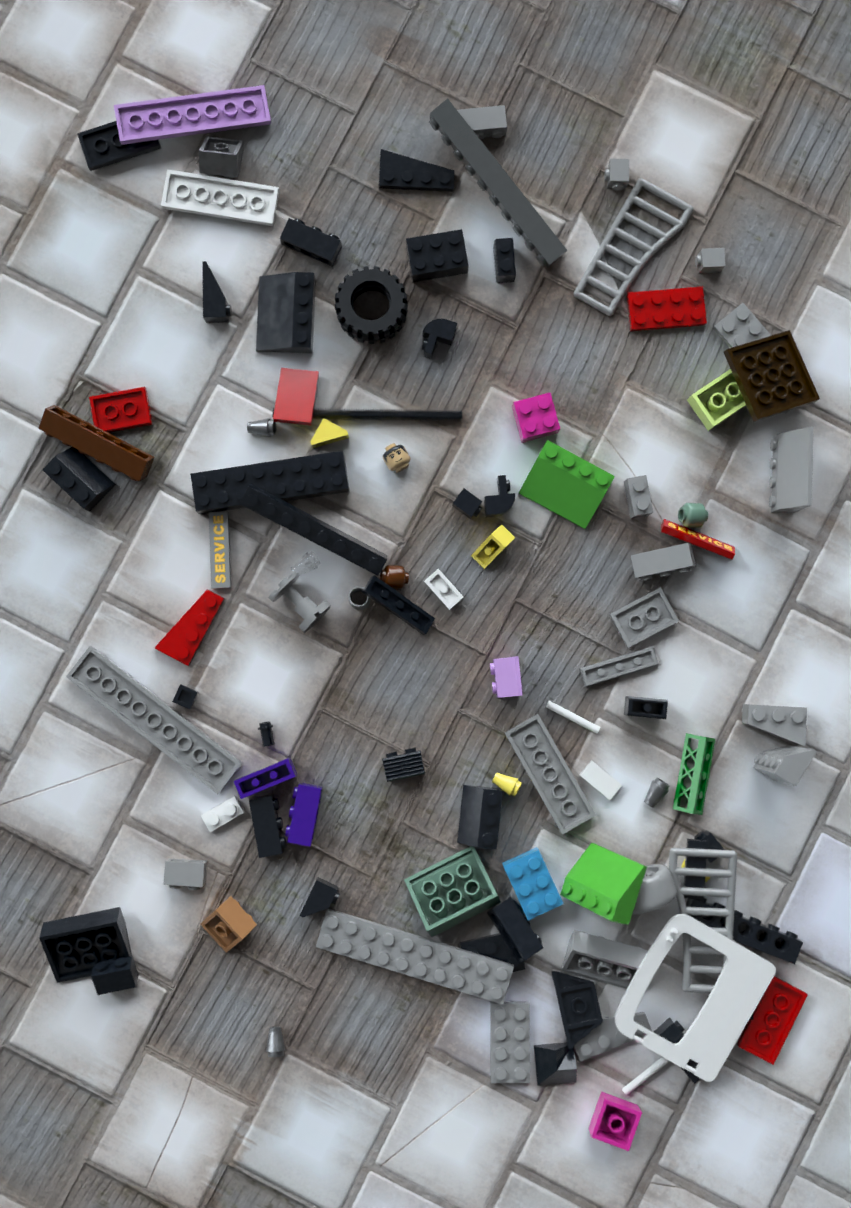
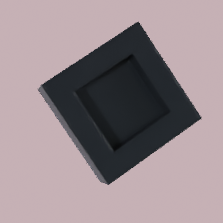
[172,684,199,710]

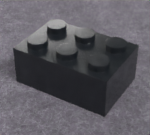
[406,229,469,283]

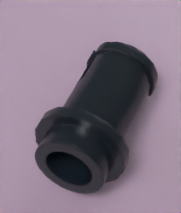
[258,721,275,747]

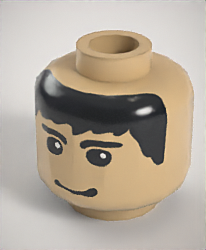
[382,443,411,473]

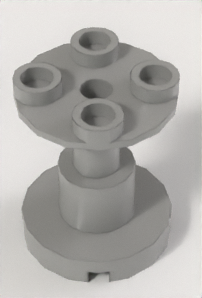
[268,571,331,633]

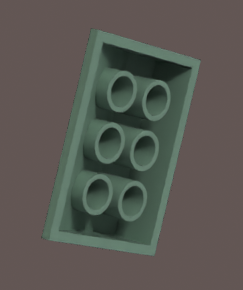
[404,846,501,937]

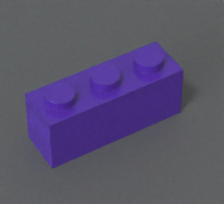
[234,757,298,799]
[285,783,323,847]

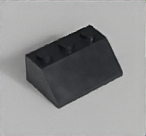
[42,447,116,512]
[457,785,503,850]

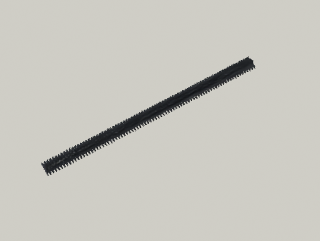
[272,408,462,421]

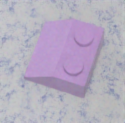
[490,656,523,698]

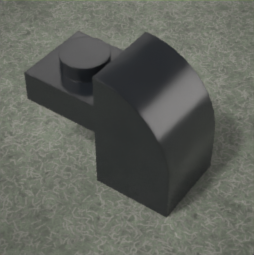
[422,319,457,359]
[484,475,515,518]

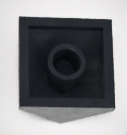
[534,1042,577,1086]

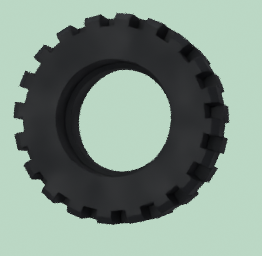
[335,266,408,344]

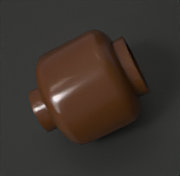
[380,565,409,590]

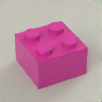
[512,392,560,443]
[588,1091,642,1151]

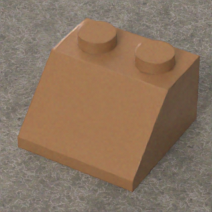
[200,896,257,953]

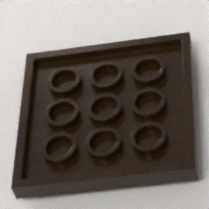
[723,330,820,422]

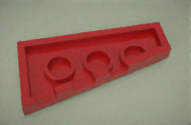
[154,589,225,666]

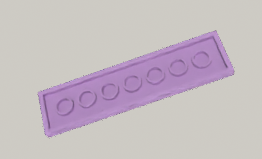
[114,85,271,145]

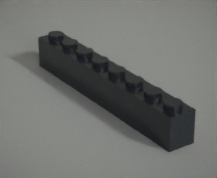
[239,483,387,576]

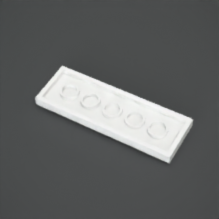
[161,169,279,226]

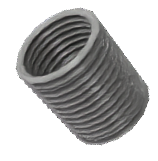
[348,586,370,610]

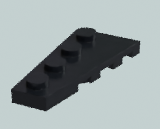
[379,149,455,192]

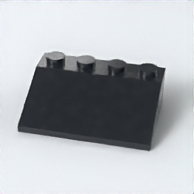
[256,272,316,354]
[39,907,132,983]

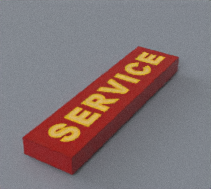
[661,519,735,559]

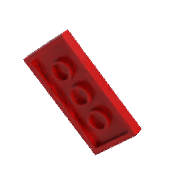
[627,286,707,332]
[736,976,808,1065]

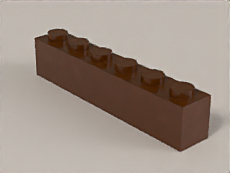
[38,405,155,481]

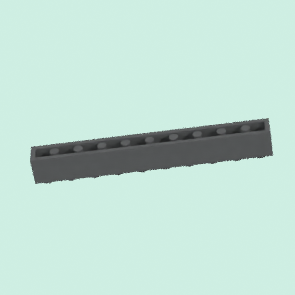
[429,98,567,268]

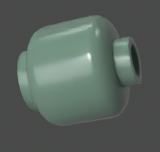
[678,503,708,528]

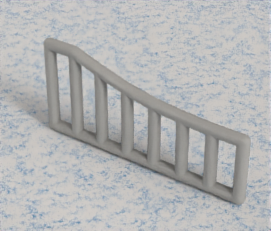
[573,178,694,316]
[669,848,737,993]

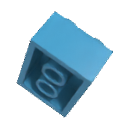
[502,847,563,920]

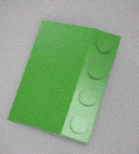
[518,440,615,529]
[560,843,647,925]

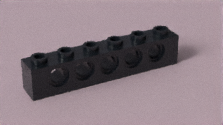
[686,898,803,964]

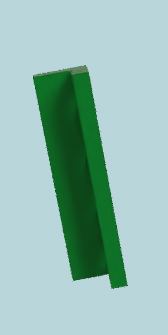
[673,733,715,815]

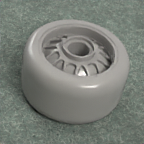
[632,864,677,915]

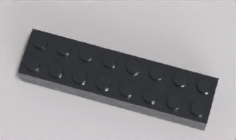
[190,451,350,514]

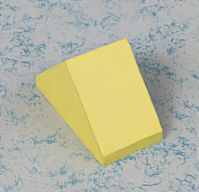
[310,418,349,448]

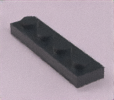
[362,575,435,635]

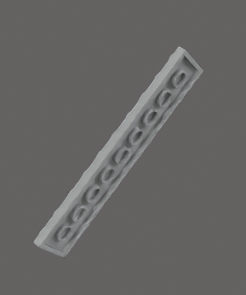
[66,646,242,794]
[316,908,514,1005]

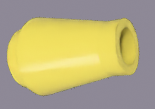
[492,772,522,796]

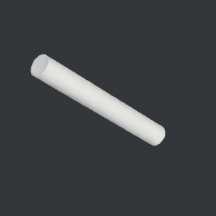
[546,701,600,734]
[622,1057,670,1096]

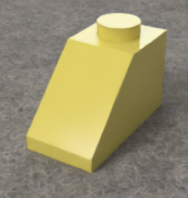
[471,525,515,569]

